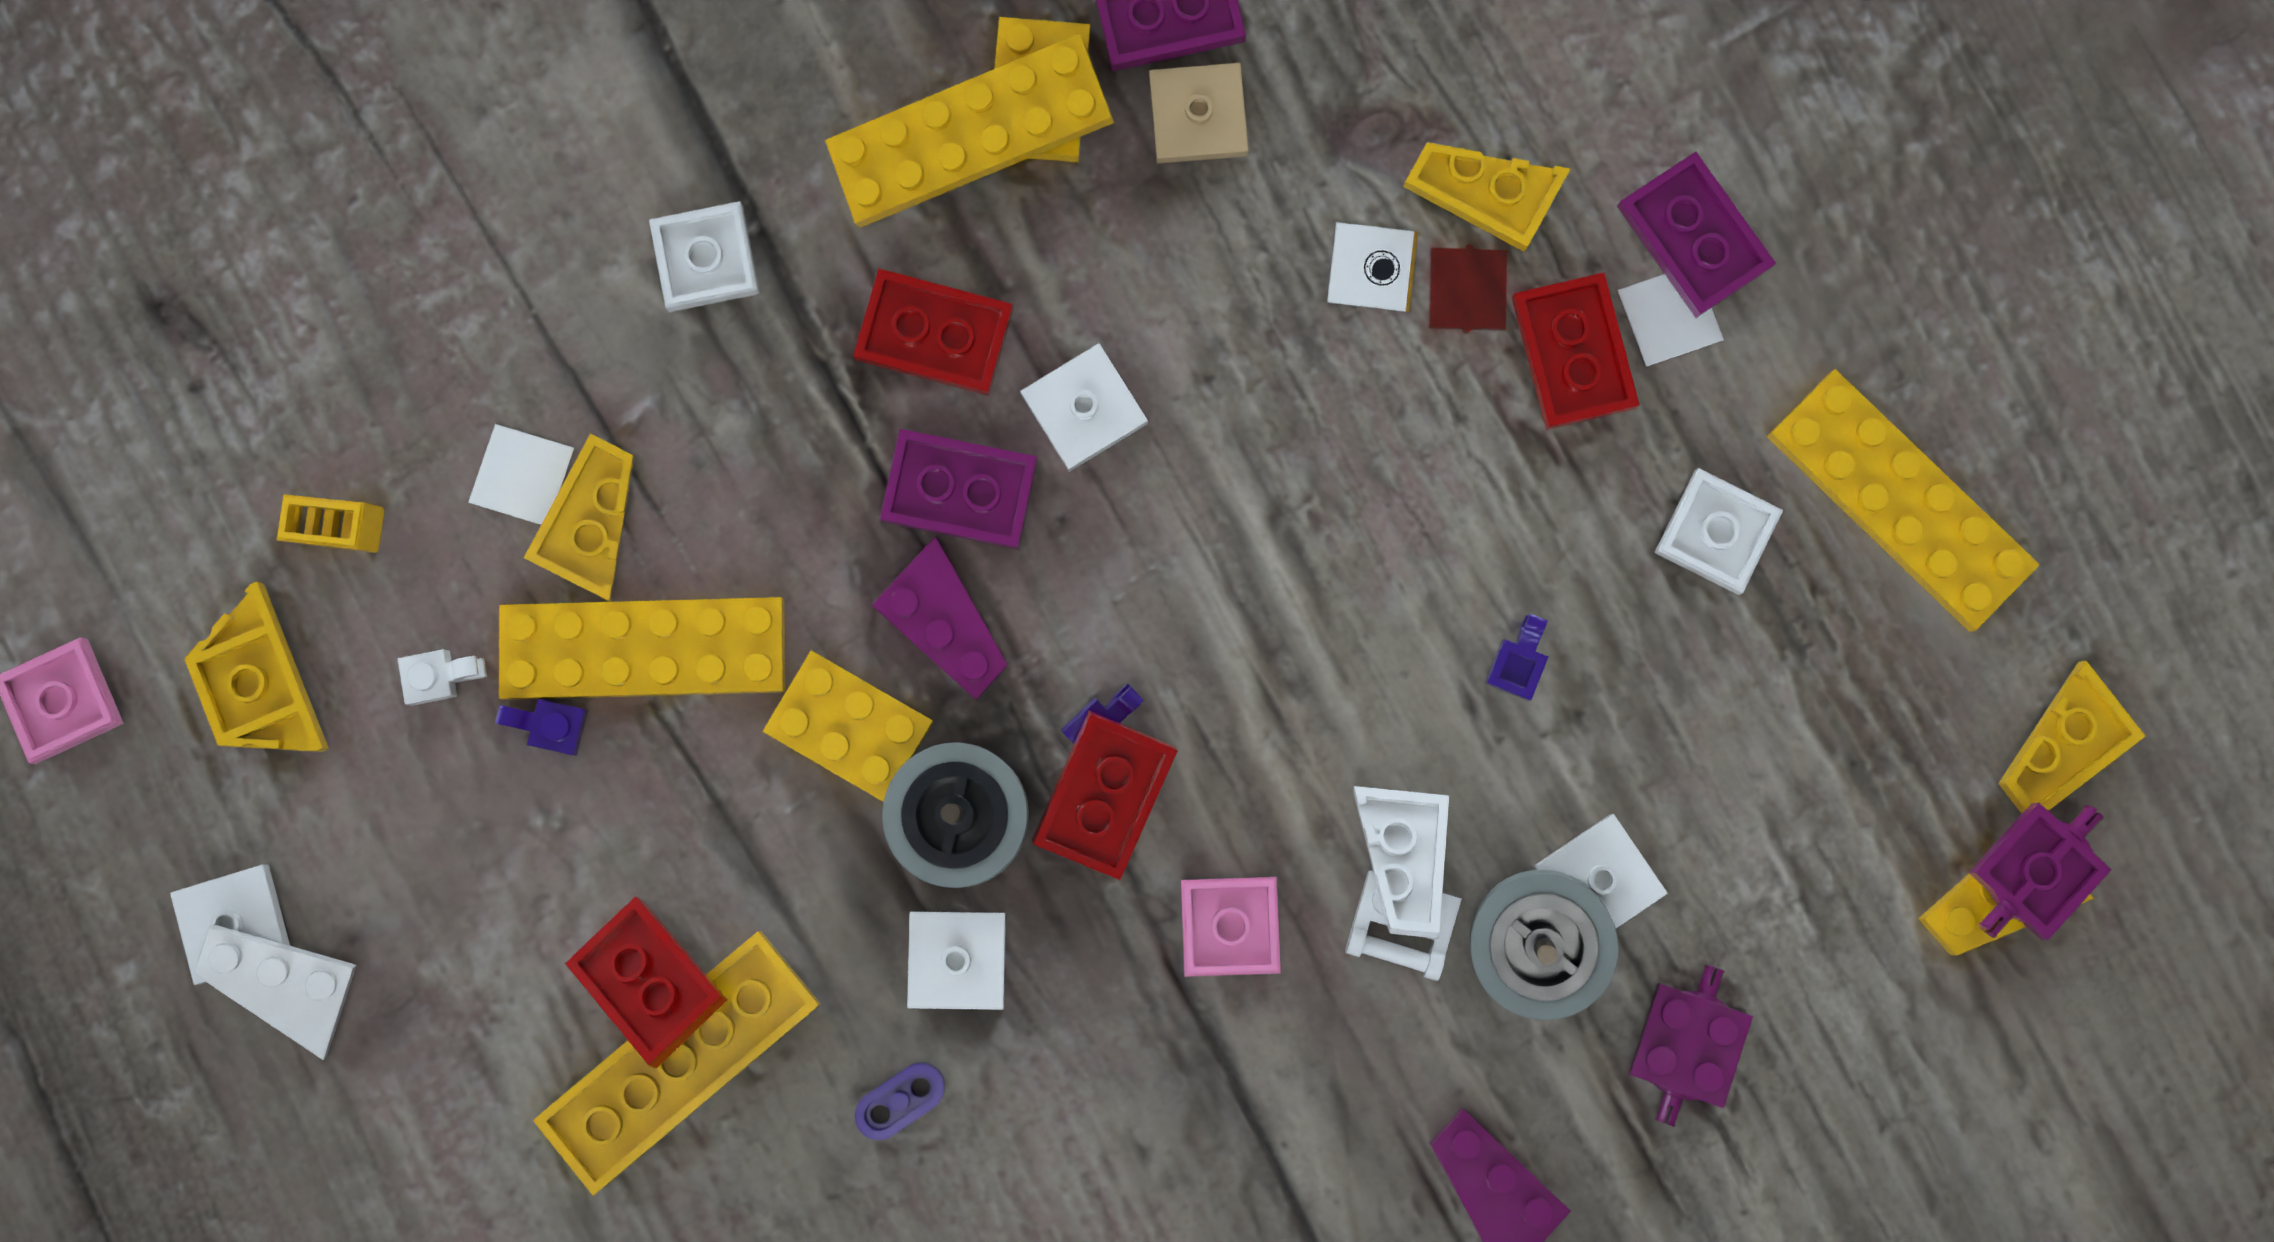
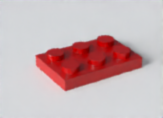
[853,268,1014,396]
[1512,272,1640,430]
[1032,710,1178,880]
[565,896,728,1069]

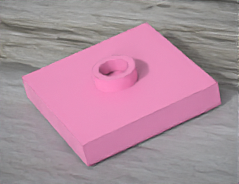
[0,637,124,764]
[1181,877,1281,977]

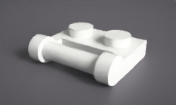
[1345,870,1461,981]

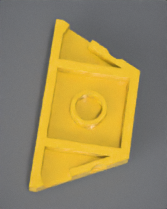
[184,581,329,752]

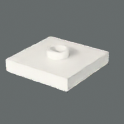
[649,201,760,312]
[1020,343,1148,472]
[1655,468,1783,595]
[1533,814,1668,928]
[170,864,290,985]
[907,911,1006,1010]

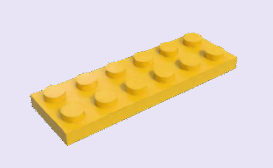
[825,33,1114,228]
[1766,369,2040,632]
[499,597,785,700]
[533,931,821,1196]

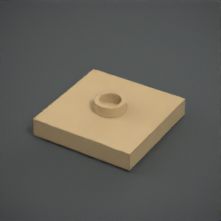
[1149,63,1248,164]

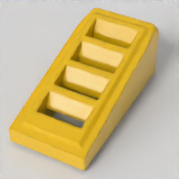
[277,494,384,553]

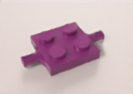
[1969,803,2112,940]
[1628,964,1753,1127]

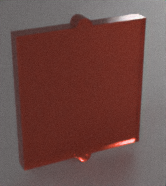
[1428,244,1507,334]

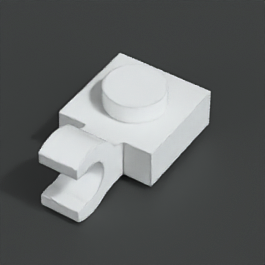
[397,649,487,706]

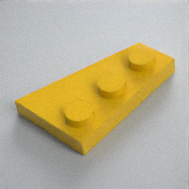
[1403,142,1571,252]
[524,433,634,602]
[1998,660,2146,814]
[1918,874,2094,956]

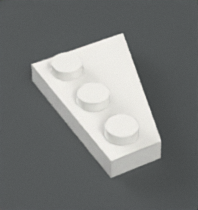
[1353,786,1449,939]
[194,925,357,1060]

